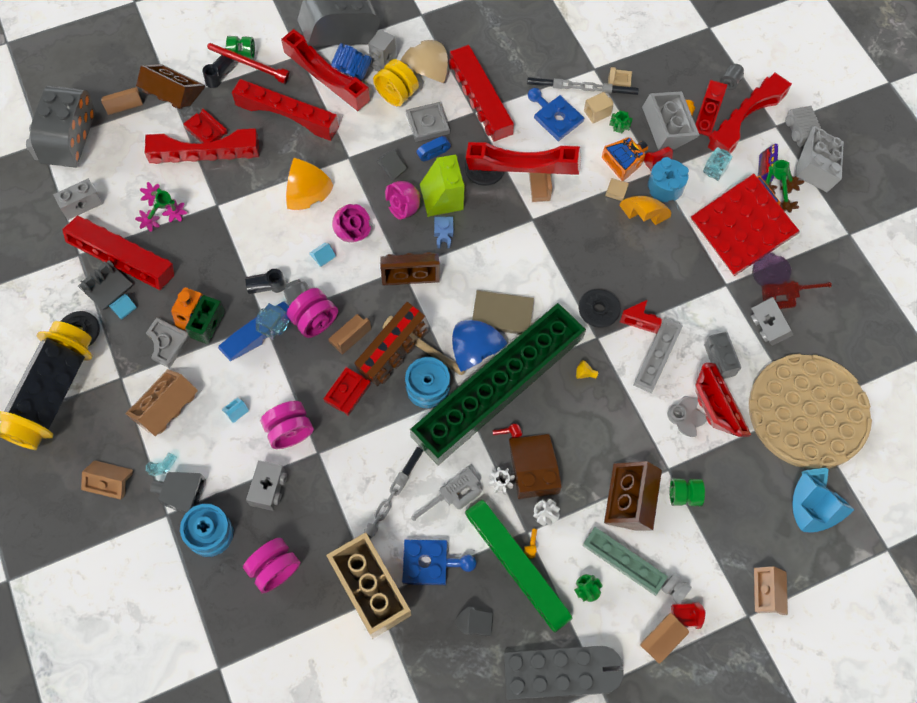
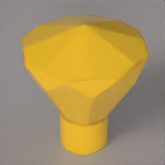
[576,360,598,379]

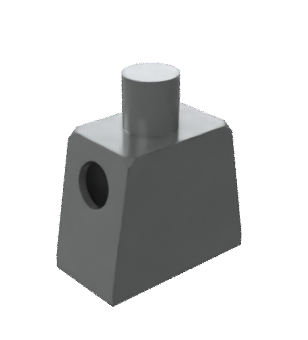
[150,472,206,514]

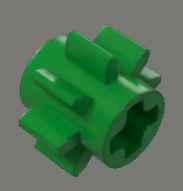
[609,110,632,134]
[574,574,603,602]

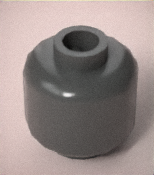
[284,279,309,306]

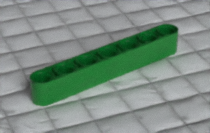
[465,499,573,633]

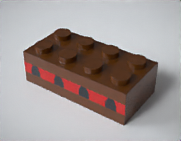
[354,302,429,387]

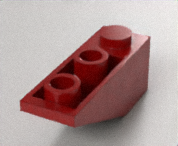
[695,80,727,137]

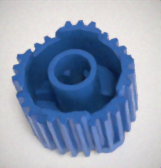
[331,43,372,82]

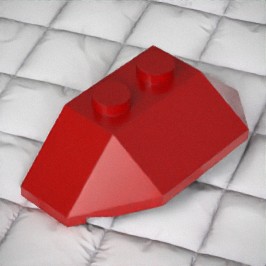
[695,362,751,437]

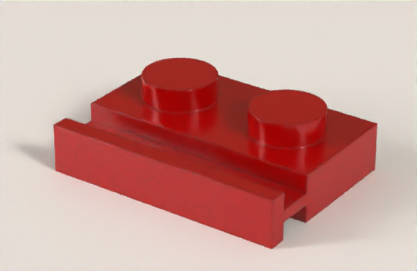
[183,109,228,143]
[323,367,371,416]

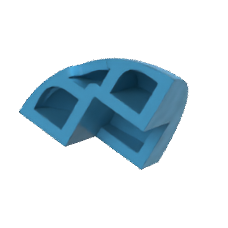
[793,473,854,532]

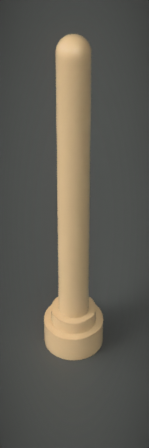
[383,315,465,375]

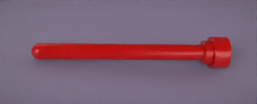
[207,43,289,84]

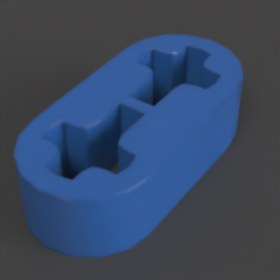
[416,136,451,162]

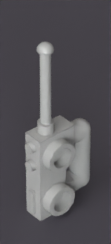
[411,469,482,521]

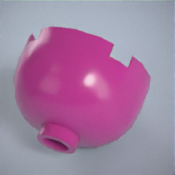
[385,181,421,220]
[332,204,371,243]

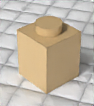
[584,92,613,123]

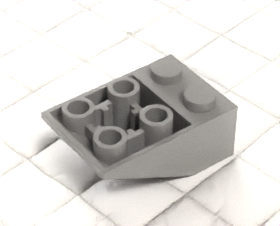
[796,126,844,192]

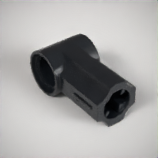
[202,55,235,88]
[245,269,287,294]

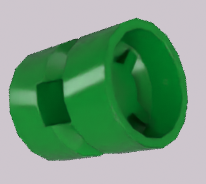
[226,36,255,60]
[669,478,705,507]

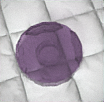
[752,253,792,290]

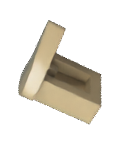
[608,67,632,87]

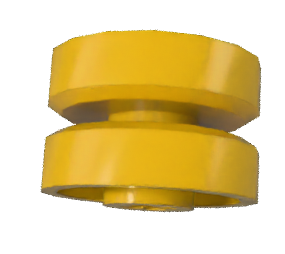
[373,59,419,107]

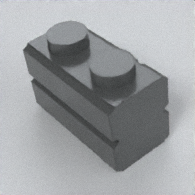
[704,332,742,379]

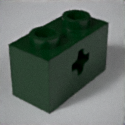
[185,295,225,344]

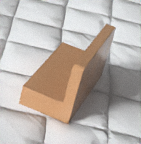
[101,87,143,115]
[529,173,552,202]
[328,314,371,355]
[81,461,133,500]
[754,566,788,615]
[640,613,689,663]

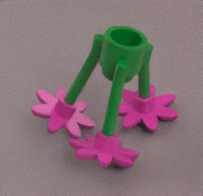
[135,182,187,232]

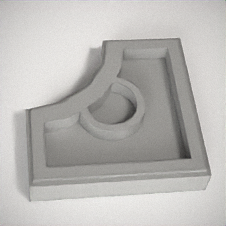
[146,317,190,369]

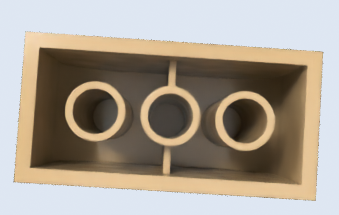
[326,532,411,639]

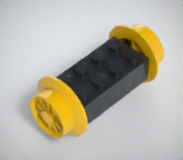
[0,321,93,450]

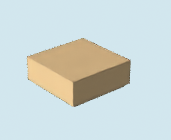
[605,178,629,201]

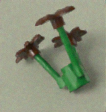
[765,160,804,213]

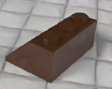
[136,64,205,109]
[380,252,440,286]
[604,461,662,531]

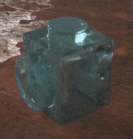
[703,147,733,181]
[256,303,289,339]

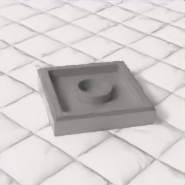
[406,102,450,142]

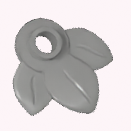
[667,398,707,437]

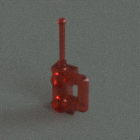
[762,281,832,309]

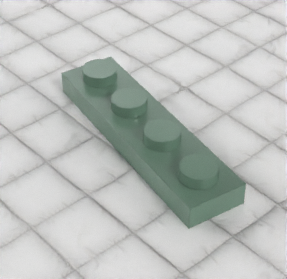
[583,527,668,596]

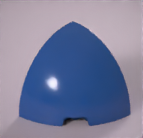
[452,320,508,372]

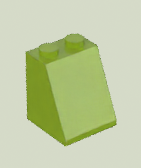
[420,154,464,217]

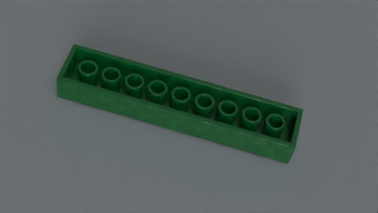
[410,303,586,466]

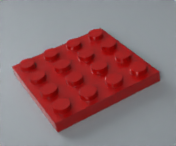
[691,174,800,276]

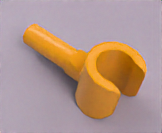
[524,529,537,558]

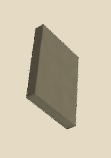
[472,290,534,335]

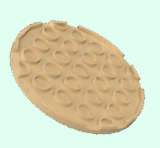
[749,354,872,469]

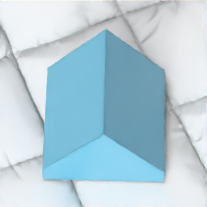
[309,243,336,267]
[109,294,137,320]
[222,398,249,423]
[801,468,829,487]

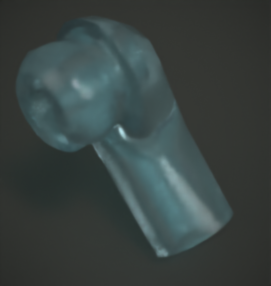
[145,452,177,476]

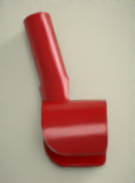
[492,424,522,438]

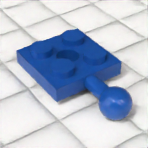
[528,88,585,142]
[402,540,477,585]

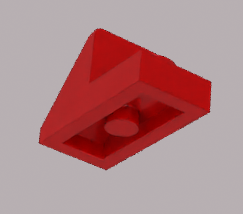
[620,300,663,334]

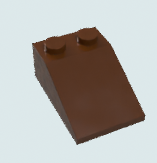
[509,434,562,499]

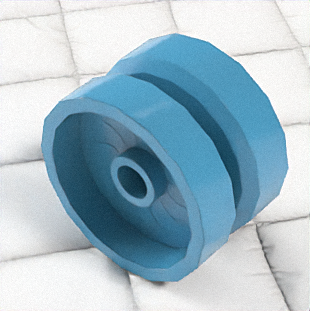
[405,357,450,409]
[180,504,234,557]

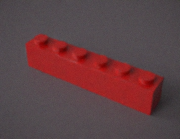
[448,45,514,142]
[62,215,174,290]

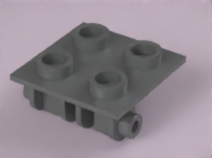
[78,260,133,310]

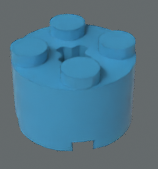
[647,157,689,202]

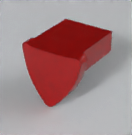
[644,146,673,171]
[671,602,706,629]

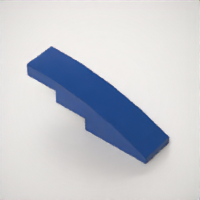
[218,301,290,362]

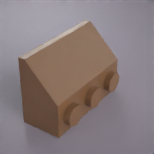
[125,369,198,437]

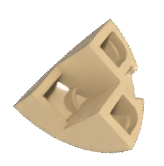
[400,40,448,83]

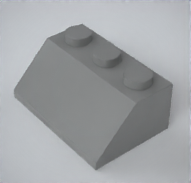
[642,91,699,150]

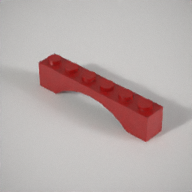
[281,29,370,111]
[708,72,792,159]
[232,79,339,141]
[144,128,259,164]
[466,142,581,175]

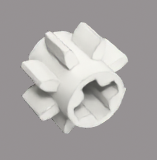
[489,467,514,494]
[533,499,560,526]

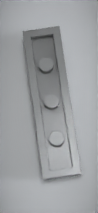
[633,318,683,394]

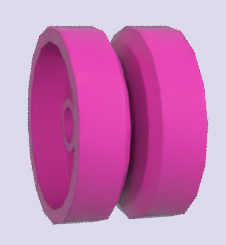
[286,288,338,338]
[260,401,314,449]
[243,538,301,594]

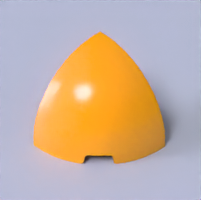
[286,158,333,210]
[619,196,671,225]

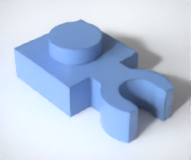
[434,217,453,248]

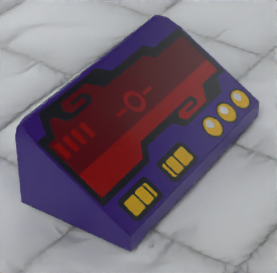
[758,143,778,182]

